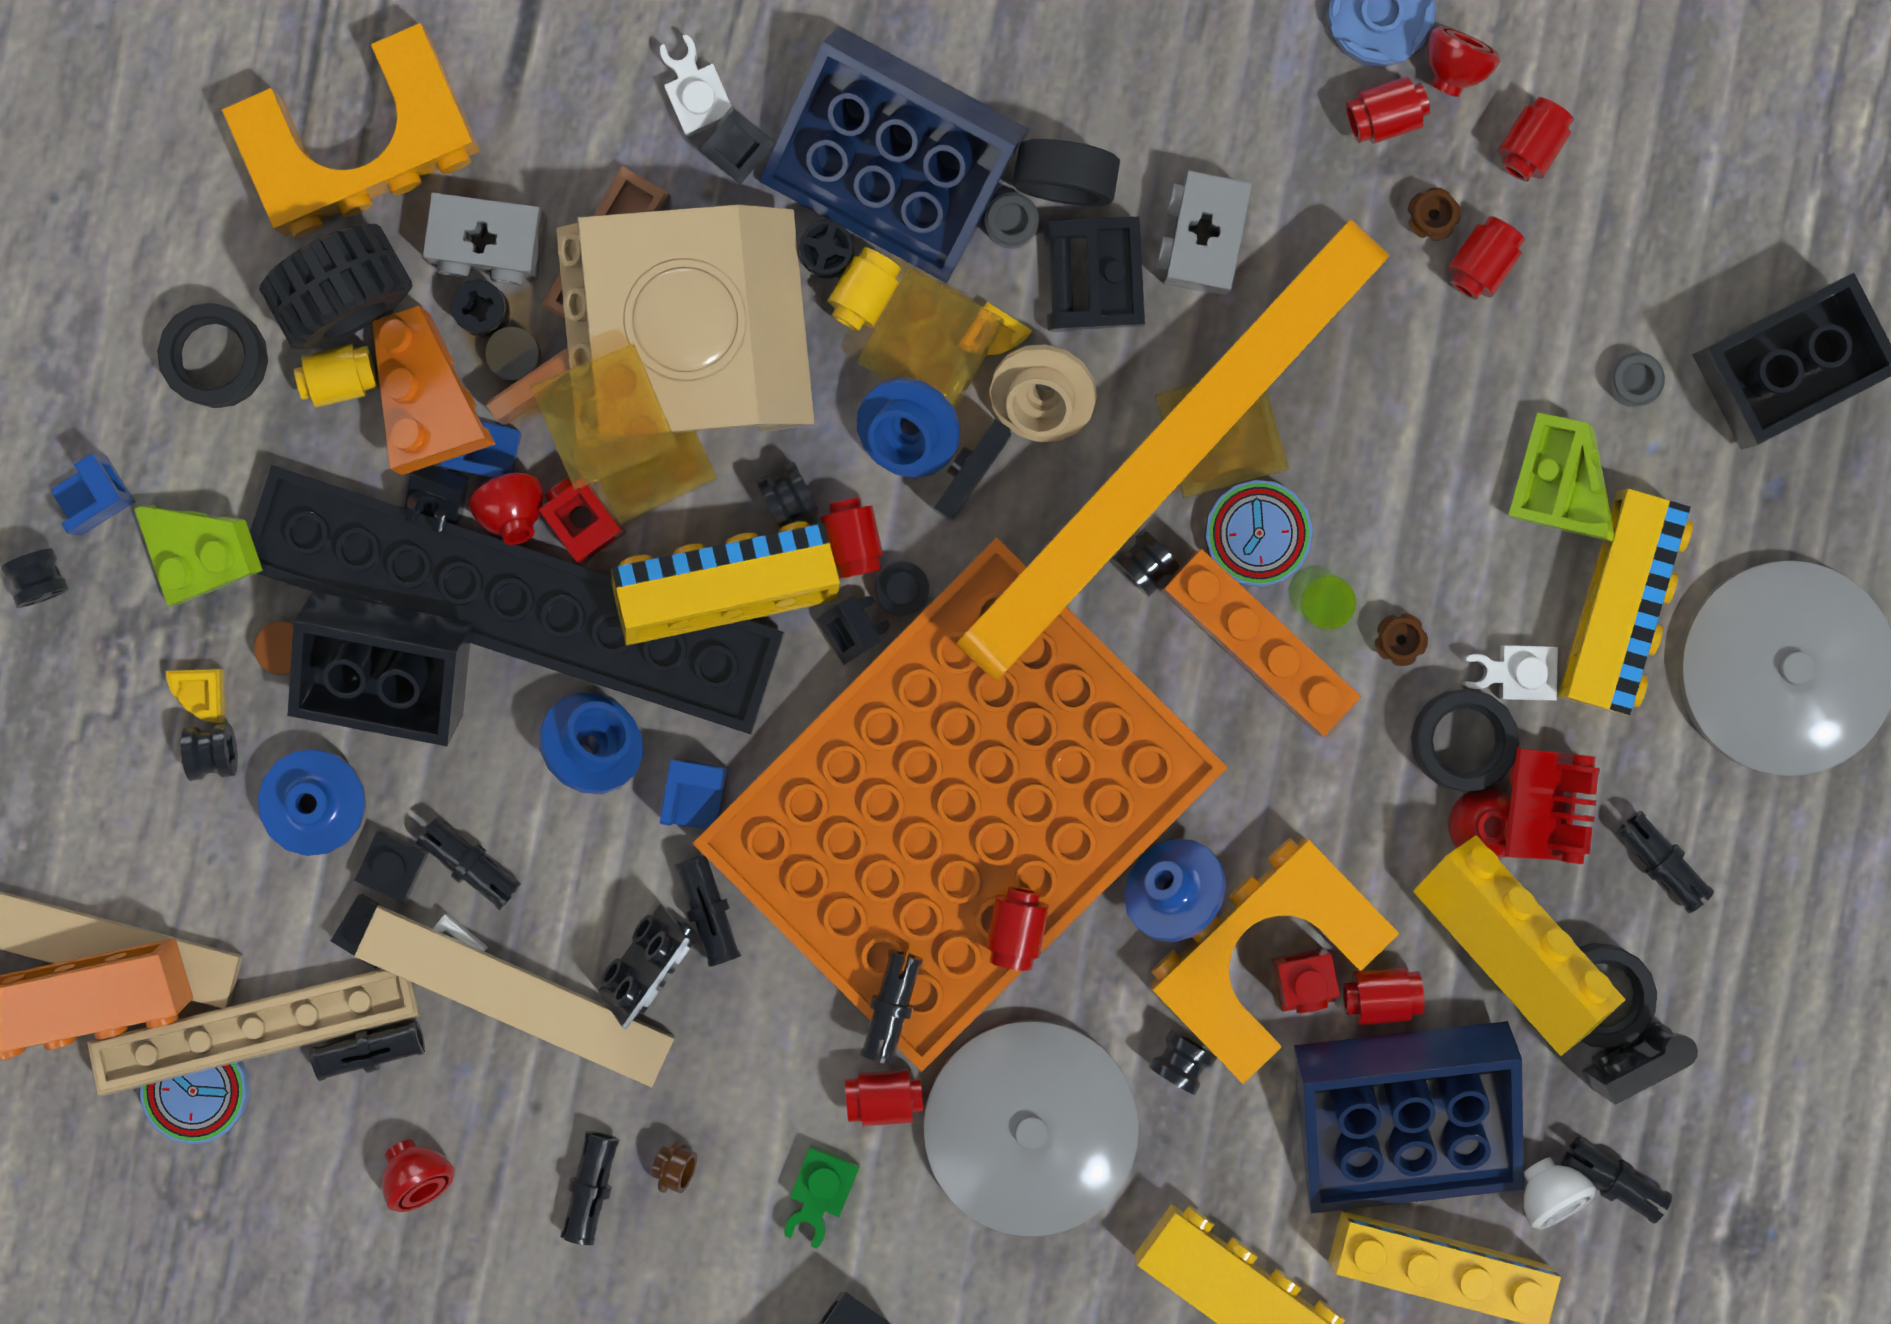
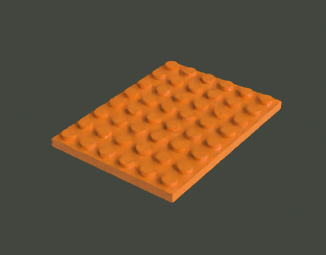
[692,537,1228,1072]

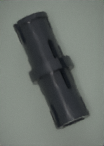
[1616,811,1714,914]
[416,816,521,910]
[675,855,741,967]
[860,949,923,1064]
[310,1020,425,1081]
[560,1131,620,1246]
[1561,1137,1672,1224]

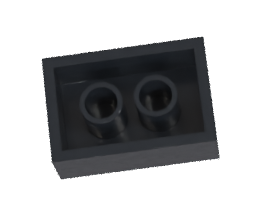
[1692,273,1891,450]
[287,592,472,746]

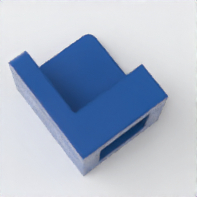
[440,422,521,479]
[52,453,135,536]
[660,758,728,829]

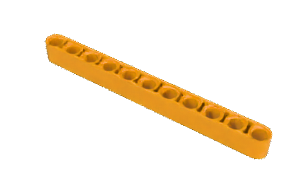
[956,219,1390,681]

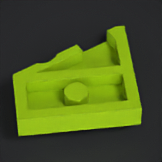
[1508,412,1614,542]
[134,505,263,606]

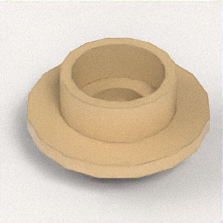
[989,344,1097,443]

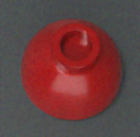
[1427,26,1501,97]
[468,473,543,545]
[1448,787,1511,860]
[382,1139,455,1212]

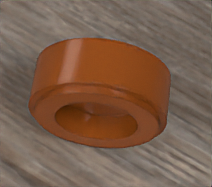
[254,621,293,675]

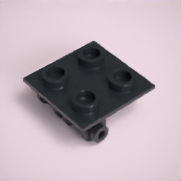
[598,904,696,1030]

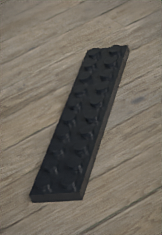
[250,465,785,734]

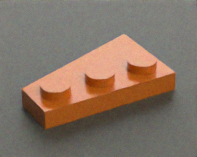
[372,305,496,475]

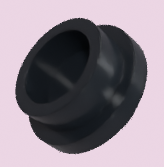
[876,562,929,615]

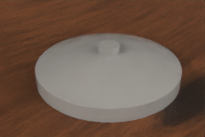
[1678,561,1891,776]
[924,1019,1139,1236]

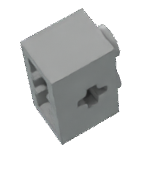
[1157,171,1252,296]
[423,193,546,285]

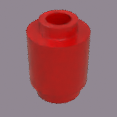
[1346,76,1430,144]
[1497,97,1574,182]
[1448,216,1525,300]
[820,497,884,579]
[986,887,1049,971]
[1343,967,1425,1025]
[845,1069,924,1127]

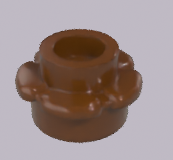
[1408,188,1461,241]
[1375,613,1428,666]
[651,1141,697,1193]

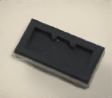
[934,419,1012,521]

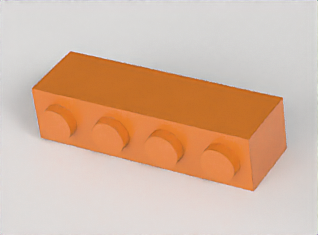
[1160,549,1361,737]
[0,938,193,1060]

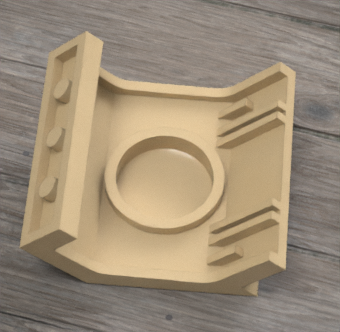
[556,205,815,445]

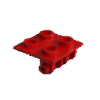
[1504,748,1600,864]

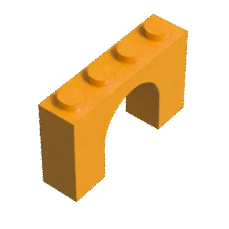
[221,23,481,239]
[1149,837,1399,1084]

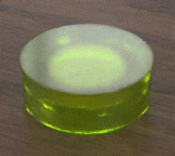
[1300,576,1356,630]

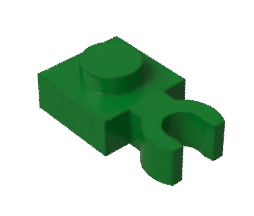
[784,1144,860,1249]

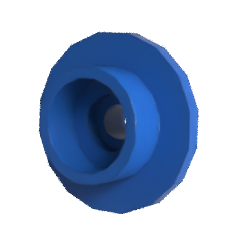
[857,377,960,478]
[539,693,643,794]
[258,749,366,856]
[1124,839,1227,942]

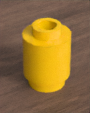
[827,247,901,332]
[294,344,378,408]

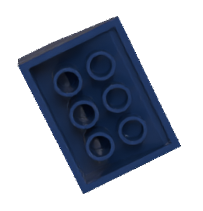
[759,27,1029,283]
[1294,1021,1524,1214]

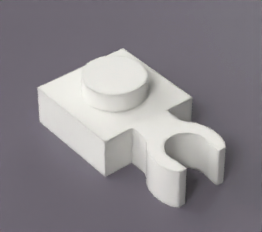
[660,35,731,138]
[1462,646,1558,701]

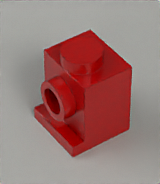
[539,477,627,564]
[1271,948,1340,1013]

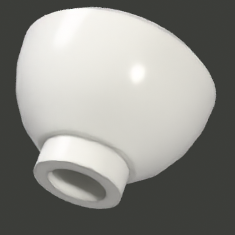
[1524,1157,1596,1230]

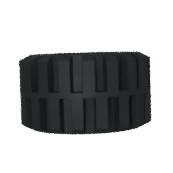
[259,224,413,350]

